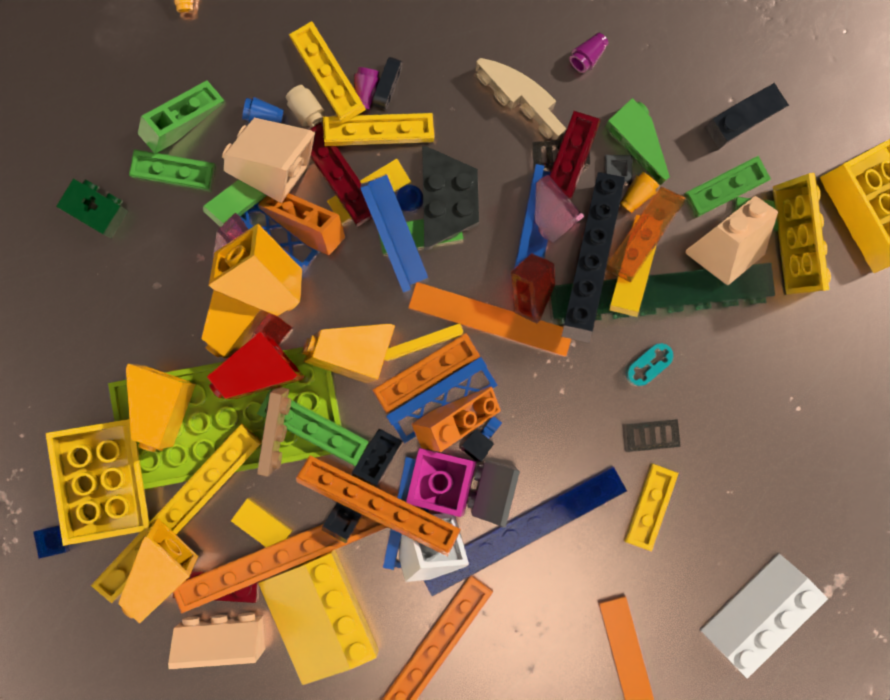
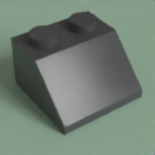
[467,459,520,527]

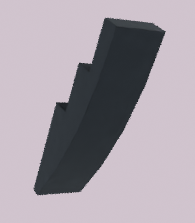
[322,429,403,543]

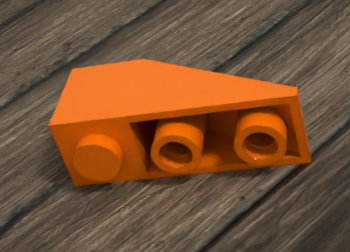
[412,387,501,452]

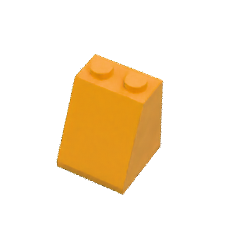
[209,224,302,316]
[201,290,270,359]
[302,324,395,383]
[126,363,196,452]
[118,518,198,623]

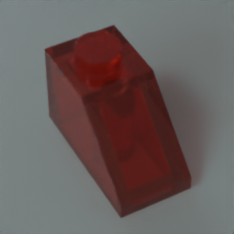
[511,253,556,324]

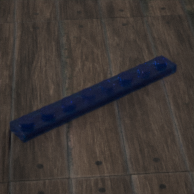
[423,466,627,596]

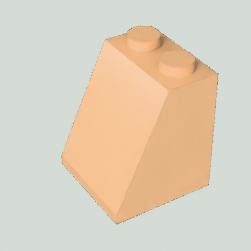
[222,118,315,203]
[685,196,778,285]

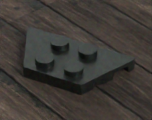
[422,146,479,250]

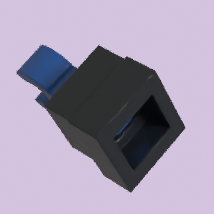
[459,416,502,463]

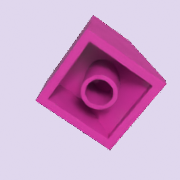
[406,448,477,517]

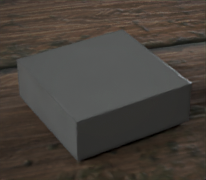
[604,155,633,184]

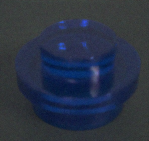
[396,184,423,212]

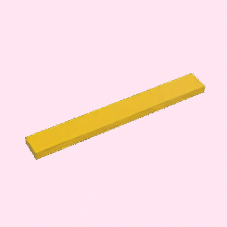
[91,423,262,603]

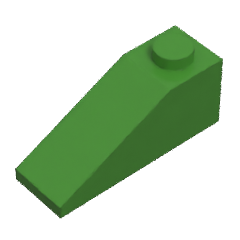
[137,80,224,154]
[605,98,670,186]

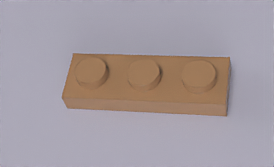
[257,387,291,477]

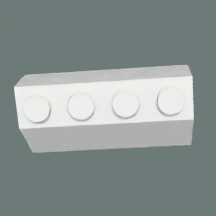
[700,553,828,678]

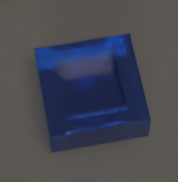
[33,525,70,559]

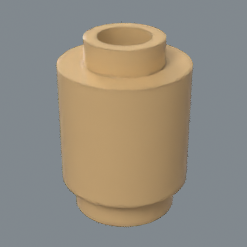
[285,85,325,127]

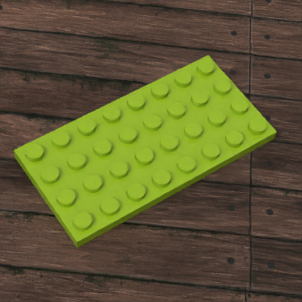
[108,347,342,489]

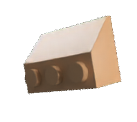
[168,612,265,669]

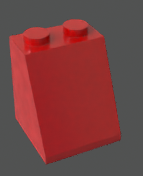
[207,332,305,399]

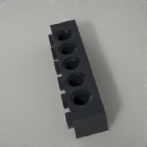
[562,172,625,343]

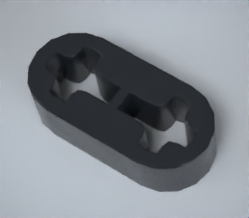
[373,56,403,110]

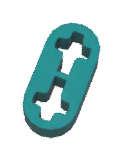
[626,343,674,386]

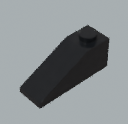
[705,83,789,150]

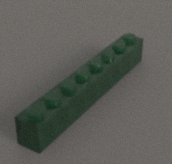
[547,263,775,325]

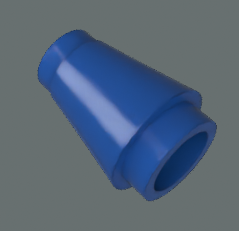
[242,97,284,124]

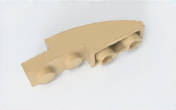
[476,58,566,143]

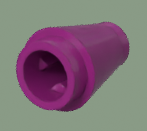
[569,33,609,73]
[354,67,380,110]

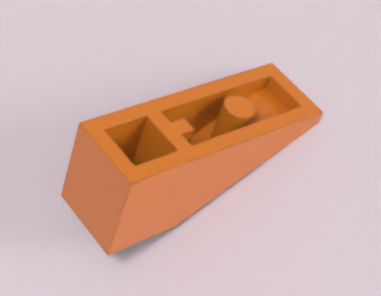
[258,193,346,255]

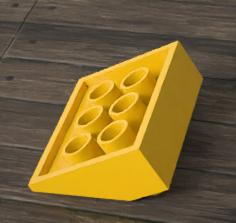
[819,139,890,273]
[772,173,831,295]
[46,419,150,546]
[258,550,379,685]

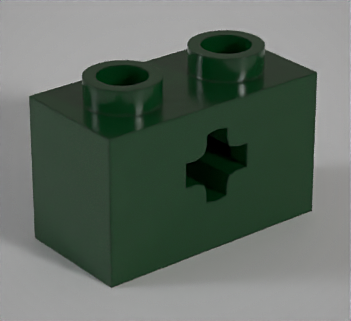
[56,178,128,239]

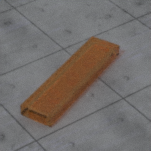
[606,186,686,282]

